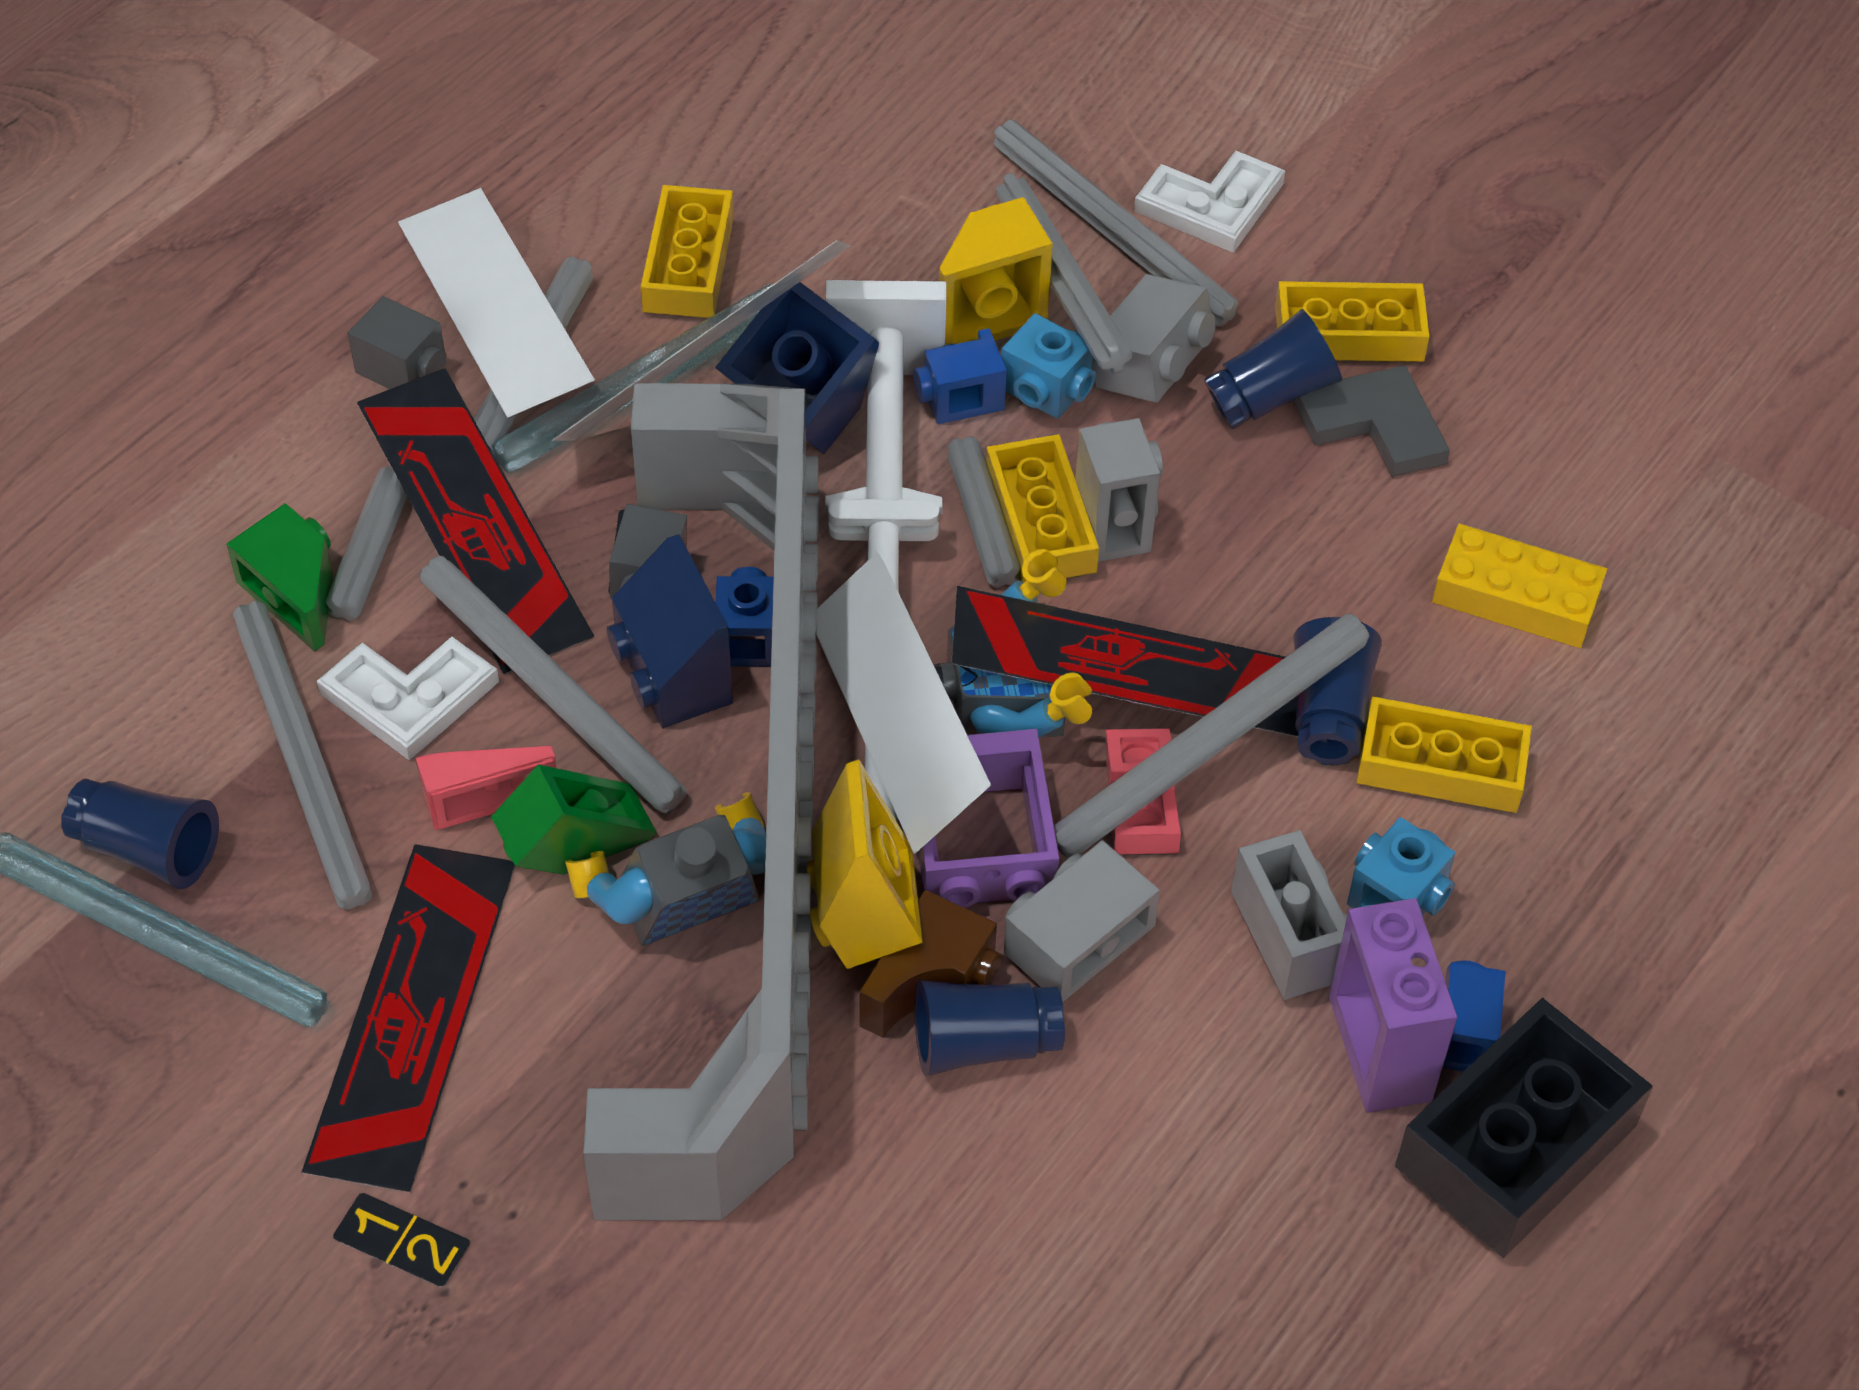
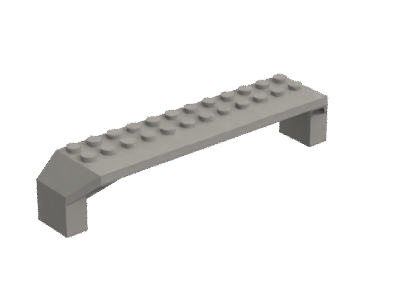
[583,383,819,1220]

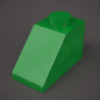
[226,503,333,652]
[491,764,657,875]

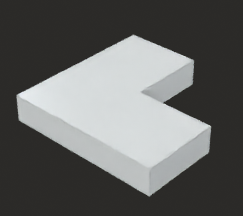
[1134,151,1285,253]
[317,637,499,761]

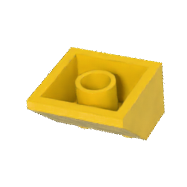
[939,197,1053,346]
[807,759,923,969]

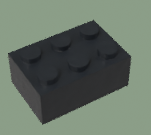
[1395,997,1653,1259]

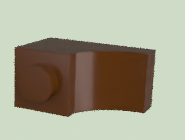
[859,890,1002,1038]

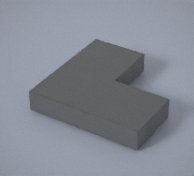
[1294,365,1450,476]

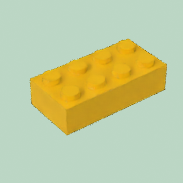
[640,185,734,318]
[1275,281,1429,362]
[986,434,1099,583]
[1432,523,1608,649]
[1356,696,1532,813]

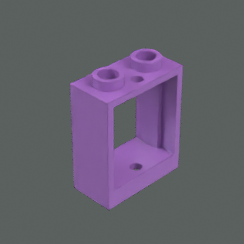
[918,729,1059,908]
[1329,898,1457,1113]

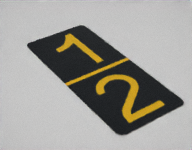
[333,1193,470,1287]

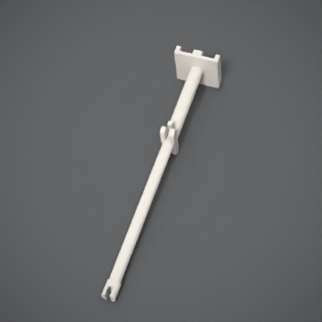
[825,280,946,822]

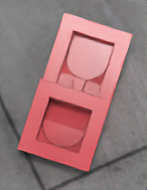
[1105,728,1181,854]

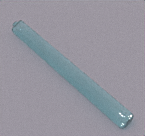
[492,283,773,473]
[0,832,329,1027]

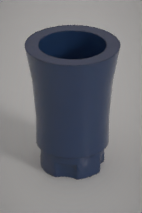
[1204,309,1342,429]
[1293,617,1382,765]
[61,778,219,889]
[914,980,1065,1077]

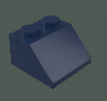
[715,282,879,454]
[606,534,733,729]

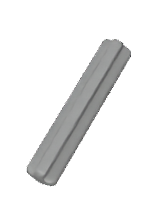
[948,436,1020,588]
[326,466,407,621]

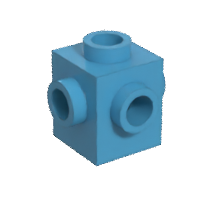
[1001,313,1096,419]
[1347,817,1456,916]

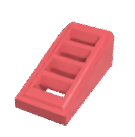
[415,746,557,830]

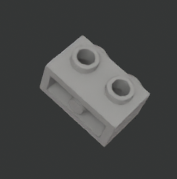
[1092,274,1215,403]
[1075,418,1163,562]
[1231,830,1347,1000]
[1004,840,1160,1002]

